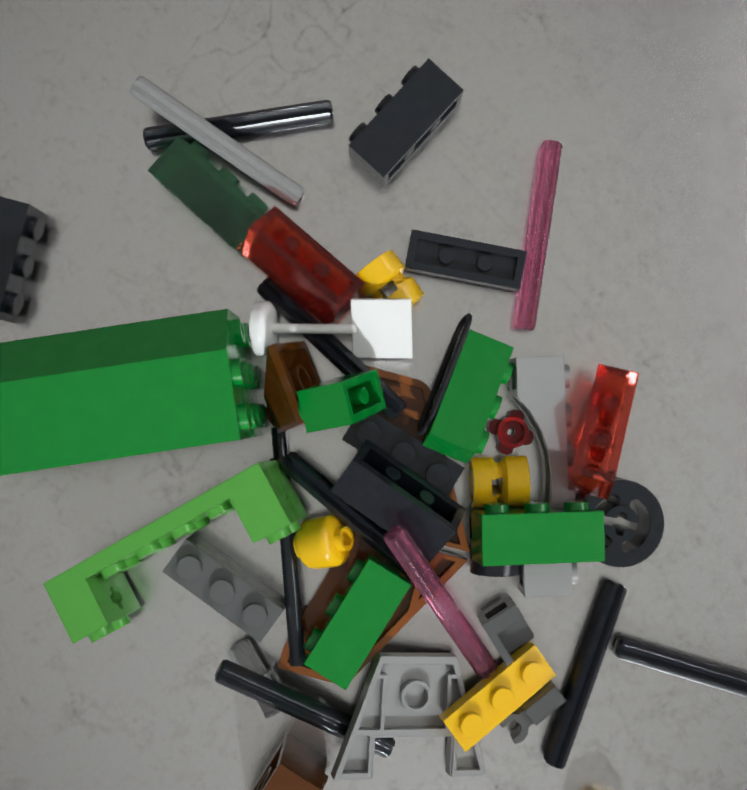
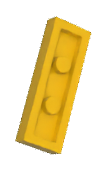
[439,641,556,752]

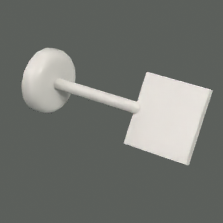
[249,298,413,359]

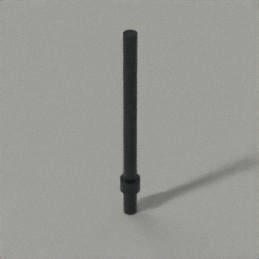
[269,427,306,666]

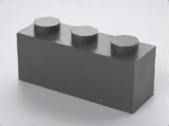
[162,532,285,643]

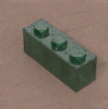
[148,135,272,257]

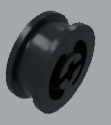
[575,477,664,567]

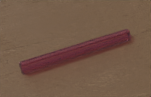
[513,140,563,331]
[384,525,497,679]

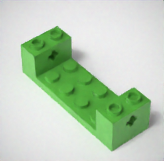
[43,460,308,644]

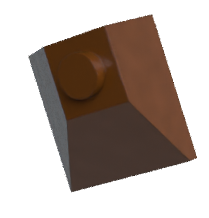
[264,341,321,434]

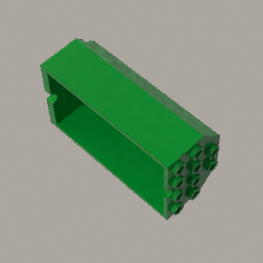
[0,309,268,476]

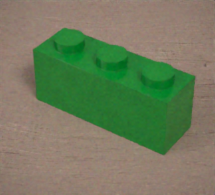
[422,329,515,464]
[471,500,605,566]
[303,552,411,690]

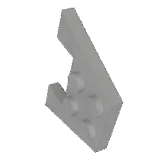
[331,652,487,780]

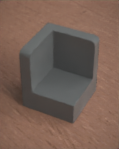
[477,596,534,665]

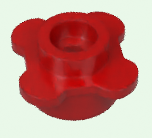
[488,410,534,455]

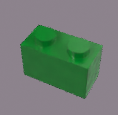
[296,369,386,433]

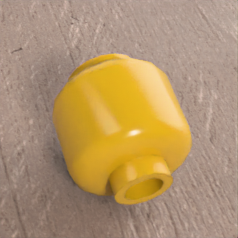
[293,514,354,569]

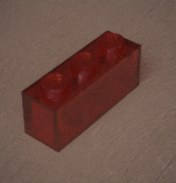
[242,206,365,324]
[568,364,639,500]

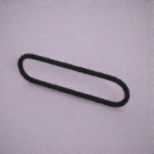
[417,313,472,435]

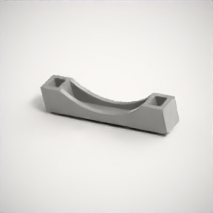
[510,356,578,597]

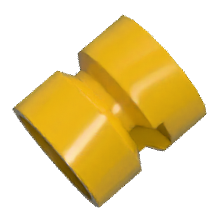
[352,250,425,306]
[468,455,531,508]

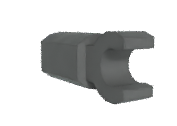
[500,680,566,744]

